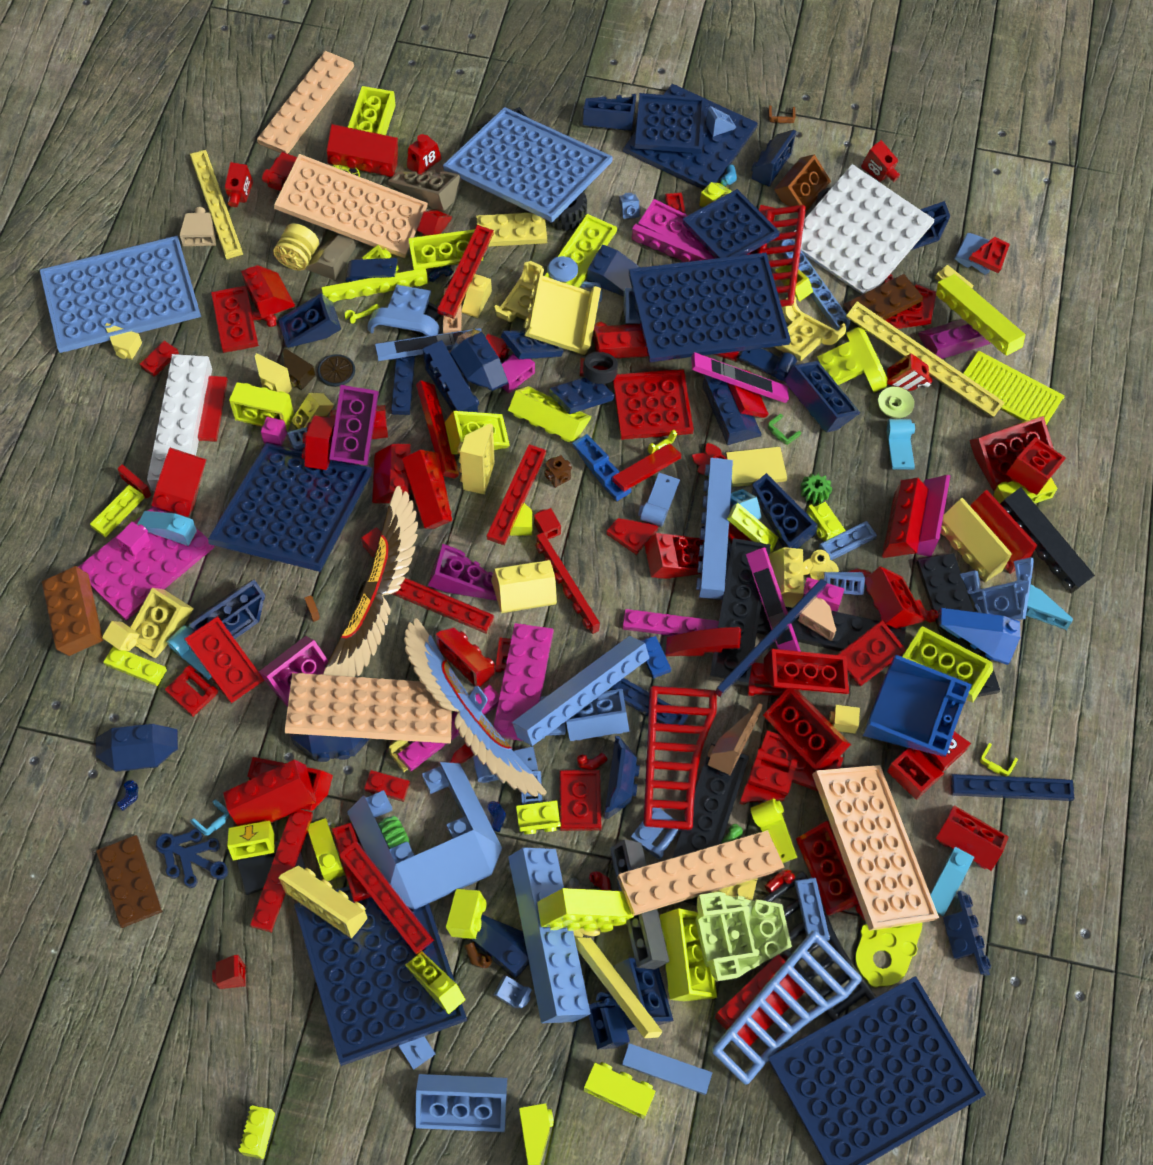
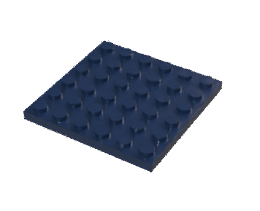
[623,83,758,190]

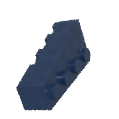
[423,340,479,413]
[752,473,817,549]

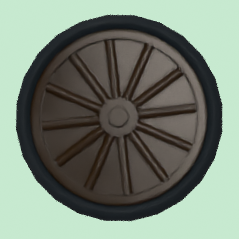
[317,354,355,387]

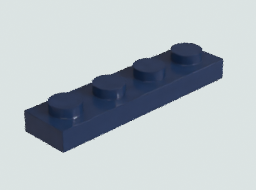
[391,355,416,415]
[611,678,688,725]

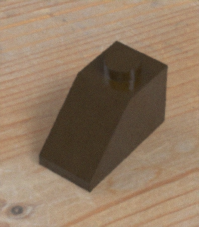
[283,348,315,390]

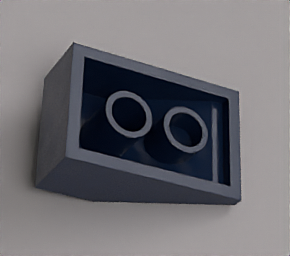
[587,244,641,296]
[278,293,341,348]

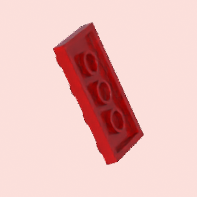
[211,286,259,353]
[184,616,264,704]
[761,730,843,792]

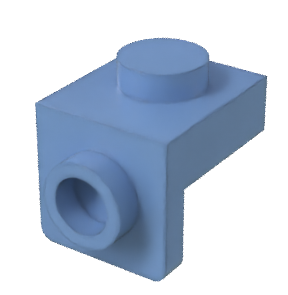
[619,193,640,219]
[493,976,532,1008]

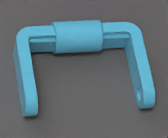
[190,799,229,835]

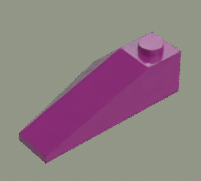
[428,544,497,601]

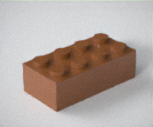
[42,566,103,656]

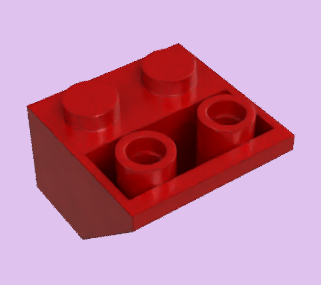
[887,748,945,800]

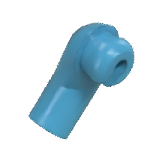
[721,165,737,186]

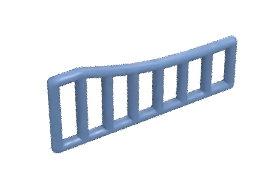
[712,930,862,1085]

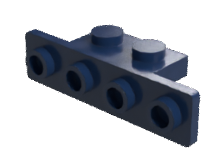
[943,890,991,976]

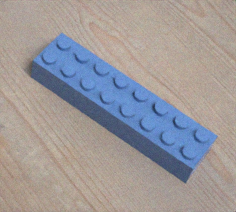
[508,848,591,1023]

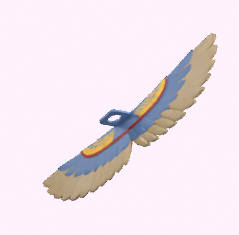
[404,618,547,797]

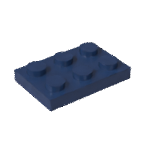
[501,330,564,359]
[549,377,614,414]

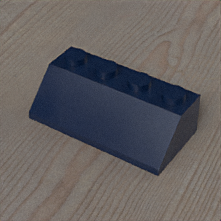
[784,361,860,433]
[703,375,762,445]

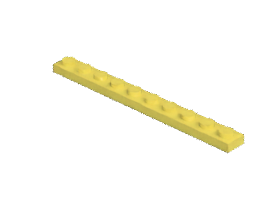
[846,302,1005,418]

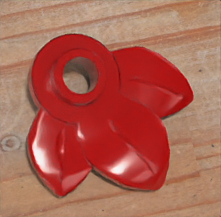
[692,443,726,475]

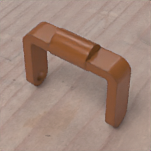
[769,105,796,123]

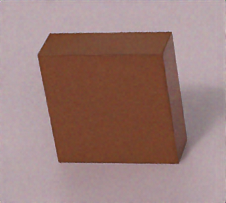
[304,595,320,622]

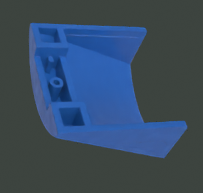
[863,655,972,757]

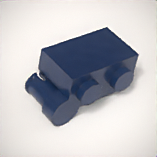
[589,992,630,1050]

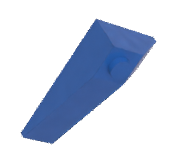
[939,608,1020,665]

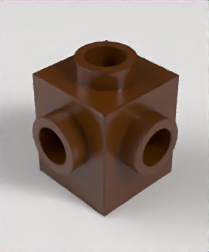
[544,455,572,488]

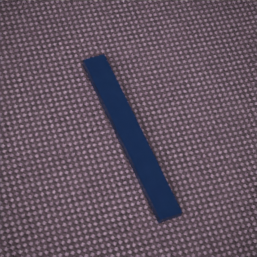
[715,579,827,698]

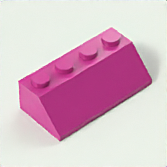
[916,475,950,557]

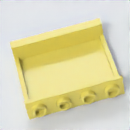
[523,268,601,355]

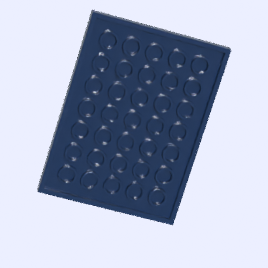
[629,253,791,362]
[208,443,372,572]
[294,886,467,1066]
[767,976,986,1165]

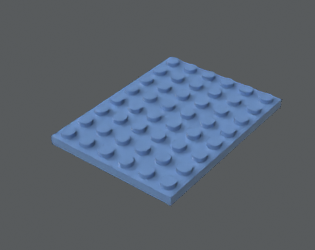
[443,107,613,222]
[40,236,201,353]

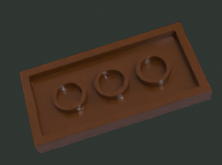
[843,274,923,329]
[96,835,163,928]

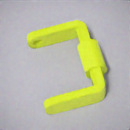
[647,430,677,454]
[980,743,1018,777]

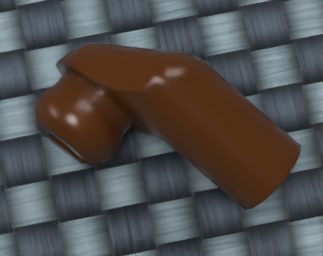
[464,942,492,969]

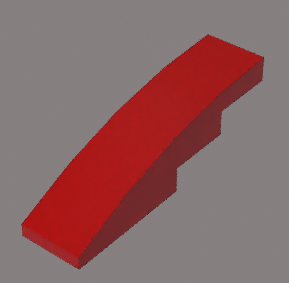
[665,627,741,656]

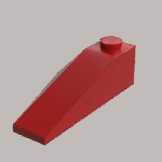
[247,757,333,811]

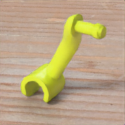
[345,304,379,323]

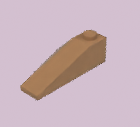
[707,704,763,775]

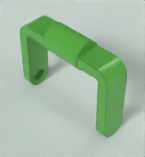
[768,414,802,445]

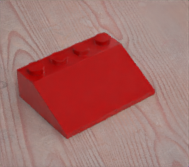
[969,416,1060,491]

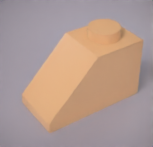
[798,598,836,641]

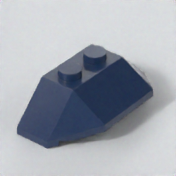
[910,201,950,251]
[450,329,508,391]
[189,579,265,639]
[96,724,178,772]
[290,733,370,762]
[604,736,640,819]

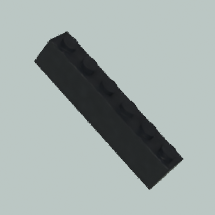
[1000,487,1095,594]

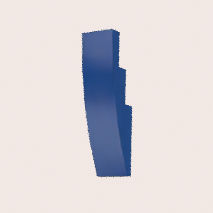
[572,434,632,502]

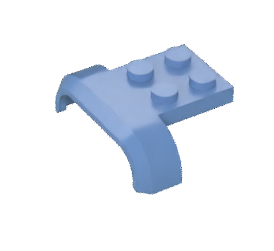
[368,285,440,336]

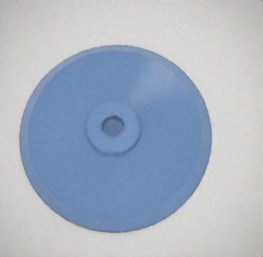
[547,256,578,282]

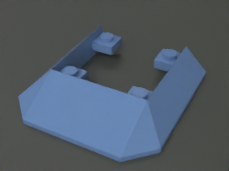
[347,762,502,910]

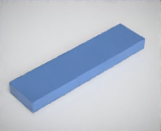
[622,1043,712,1095]

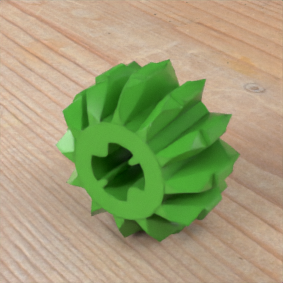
[800,472,832,504]
[378,815,409,849]

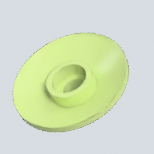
[878,387,914,418]

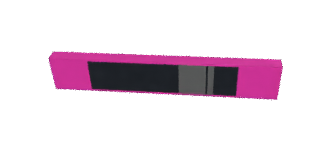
[691,352,789,403]
[746,548,801,652]

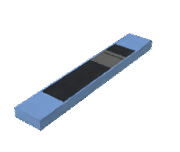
[375,328,481,361]

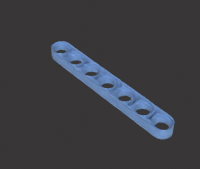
[781,239,850,331]

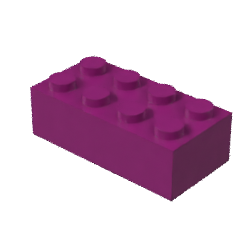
[329,385,379,465]

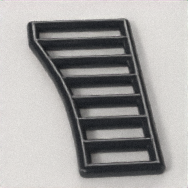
[761,871,877,1022]

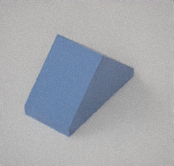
[706,106,736,136]

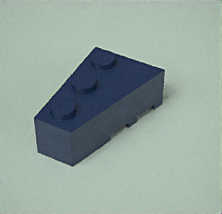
[583,94,637,130]

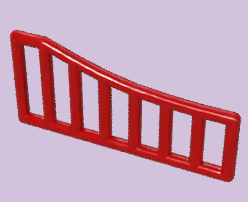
[757,205,806,307]
[643,686,717,830]

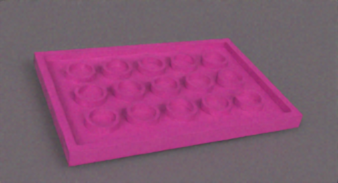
[78,506,215,621]

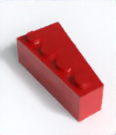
[402,450,452,529]

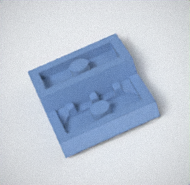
[954,233,990,275]

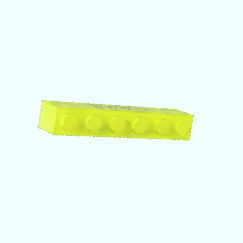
[936,274,1026,356]

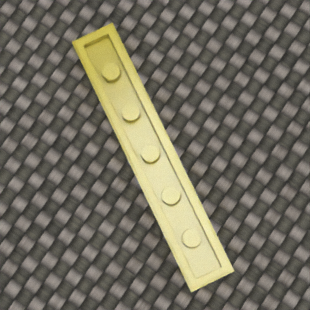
[575,938,662,1038]

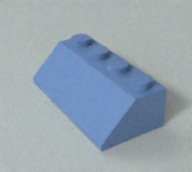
[416,1074,507,1132]

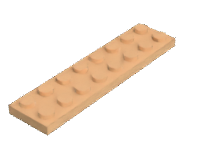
[257,51,354,154]
[617,830,785,916]

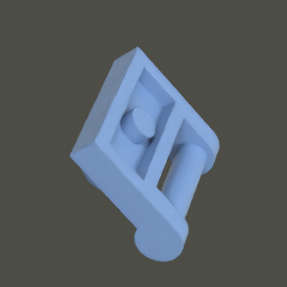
[631,808,682,859]

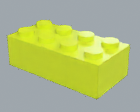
[348,86,396,135]
[903,626,993,703]
[537,888,634,932]

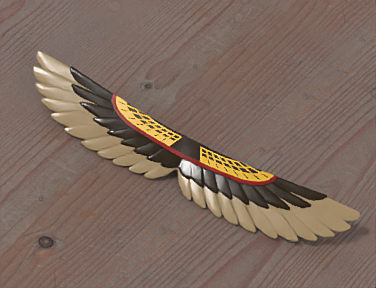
[323,486,418,677]

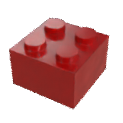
[302,415,335,470]

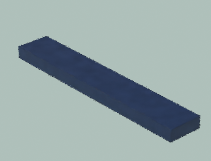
[950,774,1075,801]

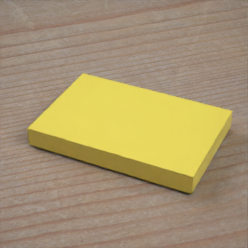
[726,447,787,487]

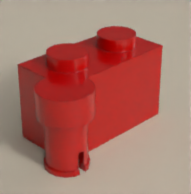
[262,152,298,191]

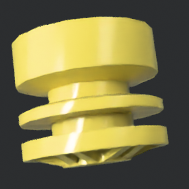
[273,223,319,271]

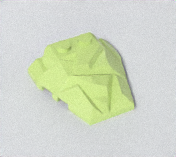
[696,892,792,982]

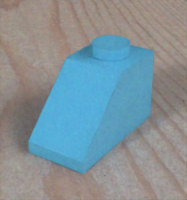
[730,489,762,519]

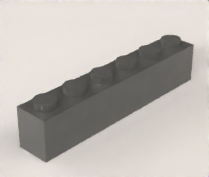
[610,839,669,969]

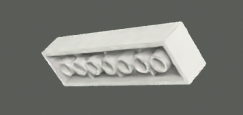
[147,354,212,491]

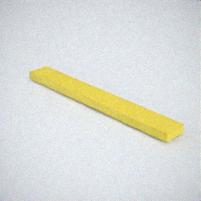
[190,150,243,259]

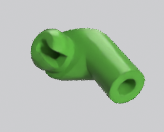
[721,824,743,844]

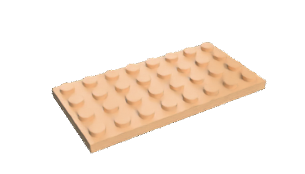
[274,154,428,258]
[285,673,452,743]
[812,765,939,931]

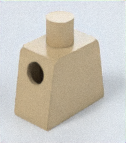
[180,207,216,246]

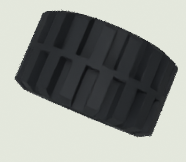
[547,193,587,231]

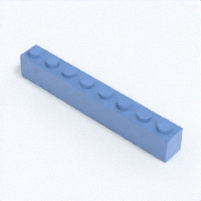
[696,458,733,600]
[512,636,649,746]

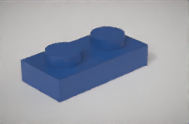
[642,636,671,678]

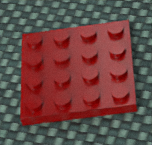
[613,369,694,440]

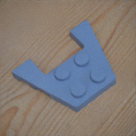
[960,557,1034,621]

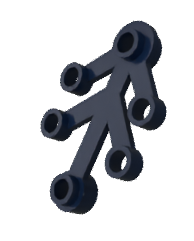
[156,829,228,888]

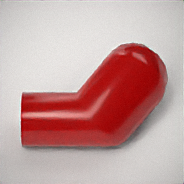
[576,753,607,770]

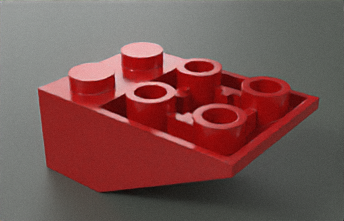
[644,533,703,579]

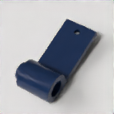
[345,258,398,283]
[739,348,797,381]

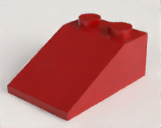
[1006,437,1066,495]
[151,447,207,517]

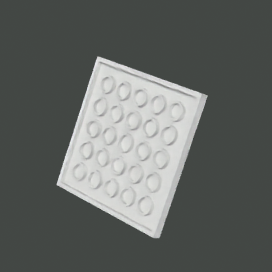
[791,164,934,295]

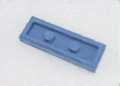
[819,521,877,560]
[795,878,830,943]

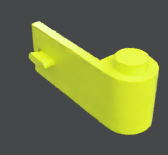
[751,799,797,863]

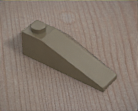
[388,171,460,211]
[305,233,359,280]

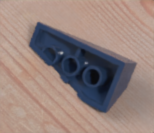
[468,915,529,980]

